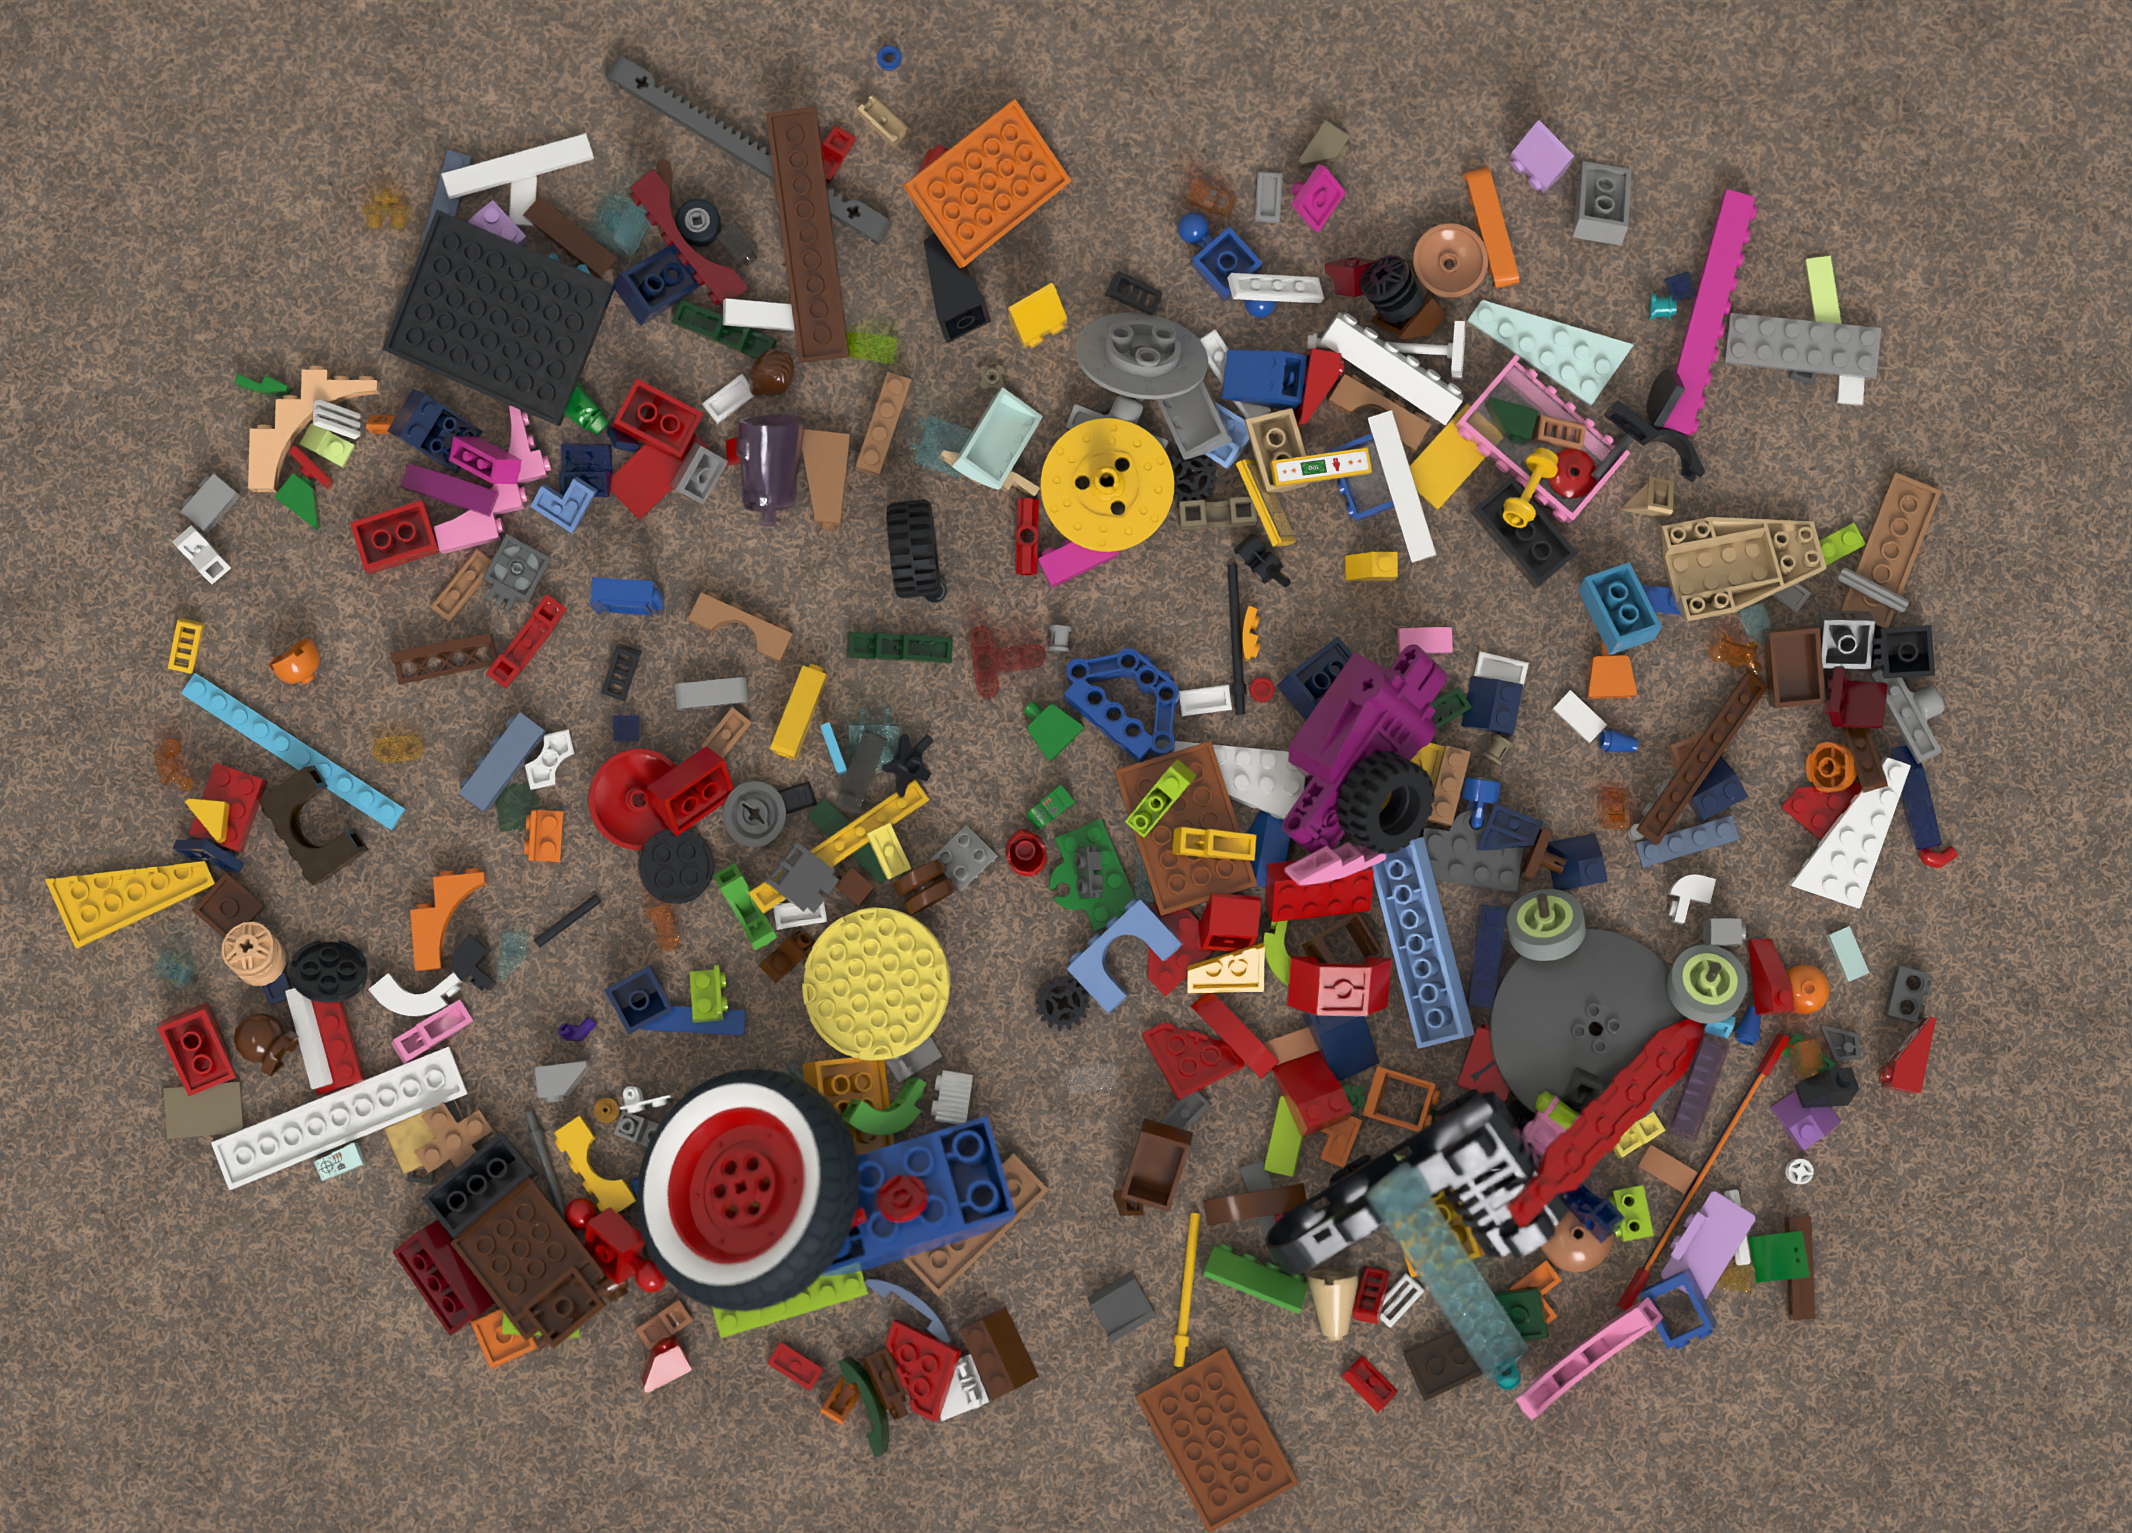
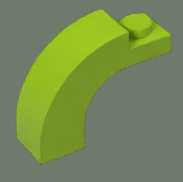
[1263,921,1290,987]

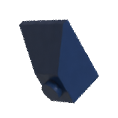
[1546,834,1608,891]

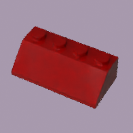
[311,1000,366,1096]

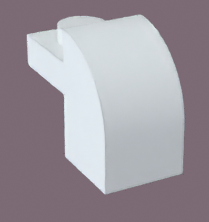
[172,525,231,584]
[1667,875,1716,924]

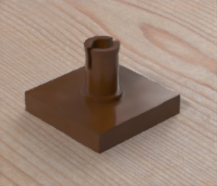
[1519,828,1567,882]

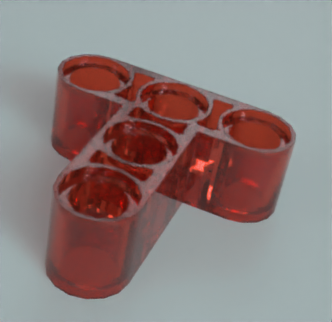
[970,625,1046,700]

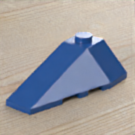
[1247,810,1290,889]

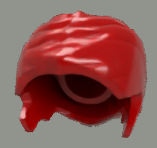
[1005,829,1048,877]

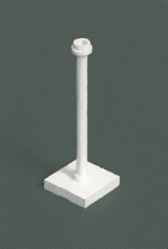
[1307,321,1465,380]

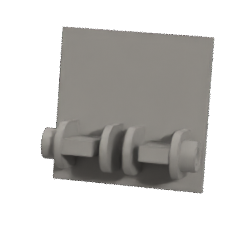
[930,825,997,891]
[885,1036,942,1082]

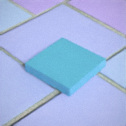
[820,722,849,777]

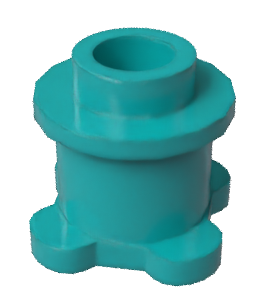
[1649,293,1676,320]
[1492,1357,1521,1390]

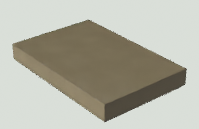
[163,1081,244,1139]

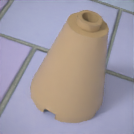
[1308,1267,1359,1341]

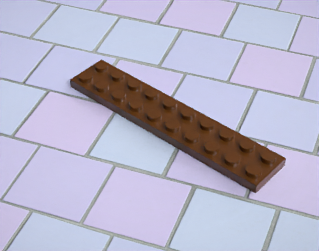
[766,106,850,364]

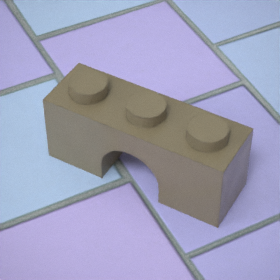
[1179,496,1257,531]

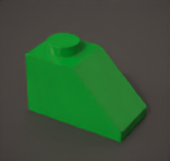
[274,473,321,530]

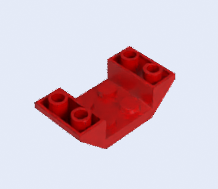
[1287,956,1392,1016]

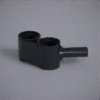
[1233,533,1291,587]

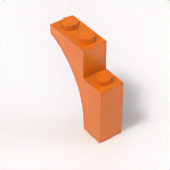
[410,868,487,972]

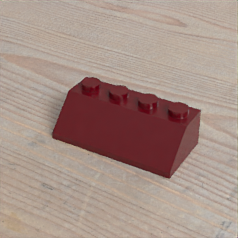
[393,1219,495,1336]

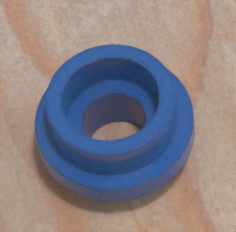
[877,46,902,71]

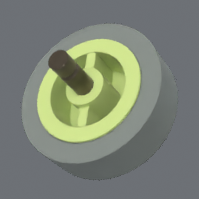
[1507,889,1586,961]
[1667,945,1747,1023]

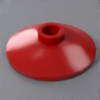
[1548,448,1596,499]

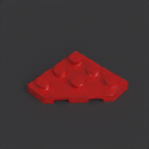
[1780,782,1862,841]
[1148,902,1214,997]
[1141,1022,1245,1101]
[886,1319,962,1422]

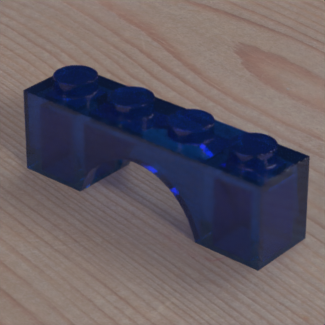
[1466,904,1507,1010]
[1564,1183,1624,1243]

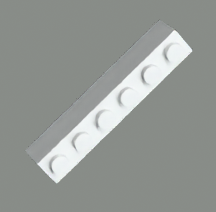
[1320,312,1464,425]

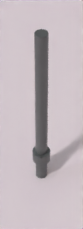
[524,1110,575,1233]

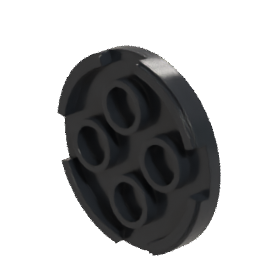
[638,829,714,904]
[290,940,368,1003]

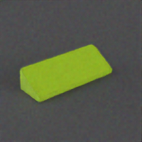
[1264,1096,1303,1177]

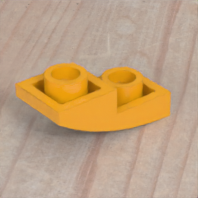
[1242,606,1261,662]

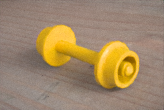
[1503,448,1558,528]

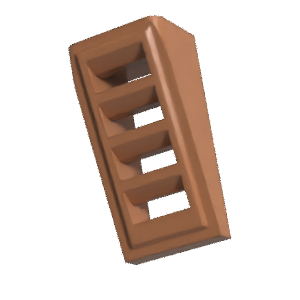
[1530,415,1586,450]

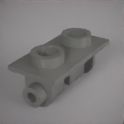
[1074,846,1104,899]

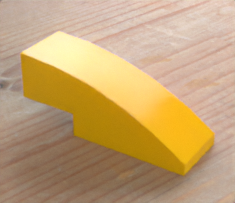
[1172,827,1256,861]

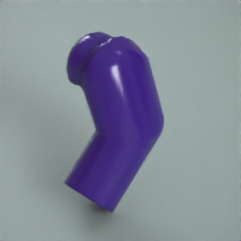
[558,1016,597,1041]

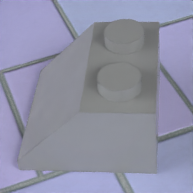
[535,1061,592,1103]

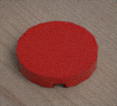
[876,1175,928,1222]

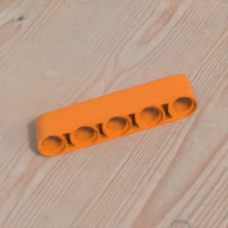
[1463,167,1519,289]

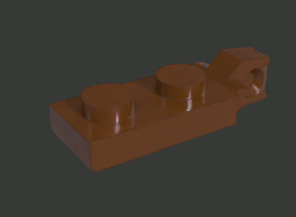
[861,1347,909,1420]

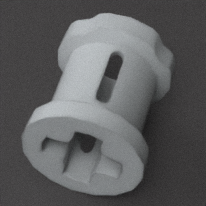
[1048,625,1072,653]

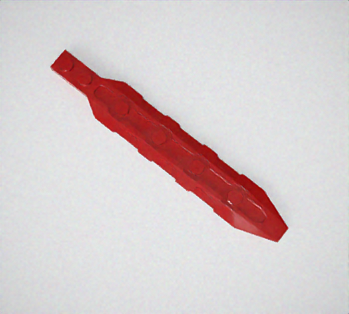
[1506,1018,1705,1227]

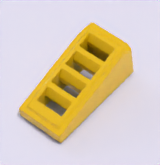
[168,618,205,674]

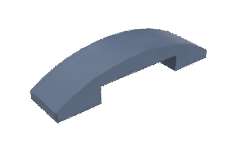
[865,1279,950,1343]

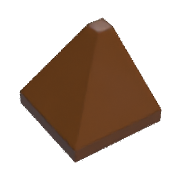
[1113,1190,1143,1216]

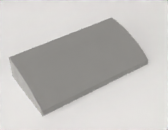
[1156,378,1233,460]

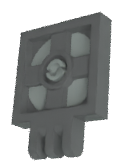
[482,534,551,612]

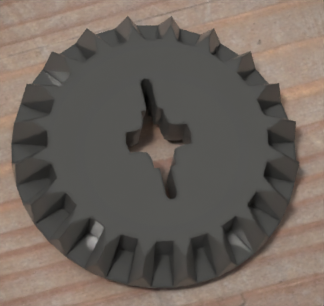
[723,781,788,847]

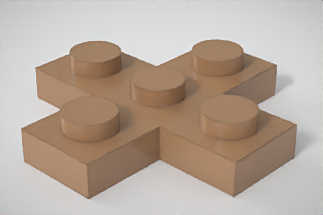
[414,1102,493,1173]

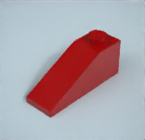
[1748,939,1795,1015]

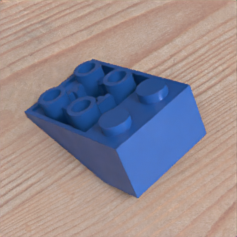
[1221,350,1307,412]

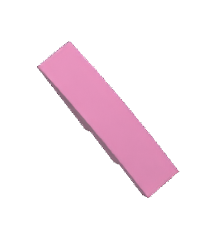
[1285,842,1386,885]

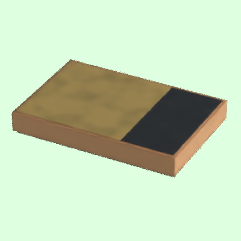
[383,1099,475,1175]

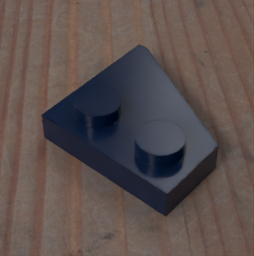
[1477,803,1543,851]

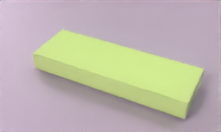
[1805,256,1841,324]

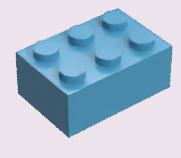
[1578,562,1662,655]

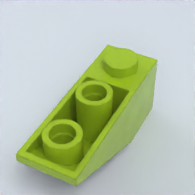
[1125,759,1197,838]

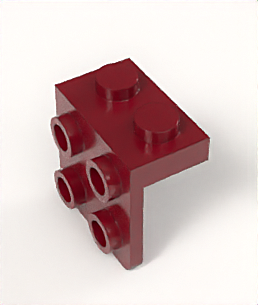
[1825,667,1888,729]

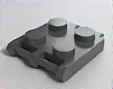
[764,841,839,913]

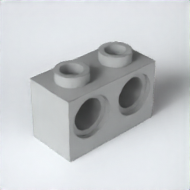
[1703,918,1746,947]

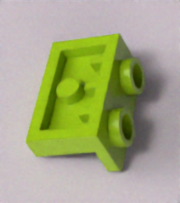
[690,965,728,1023]

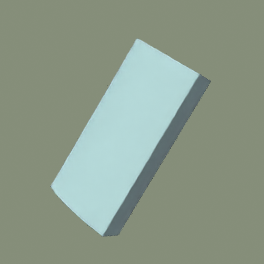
[951,387,1043,490]

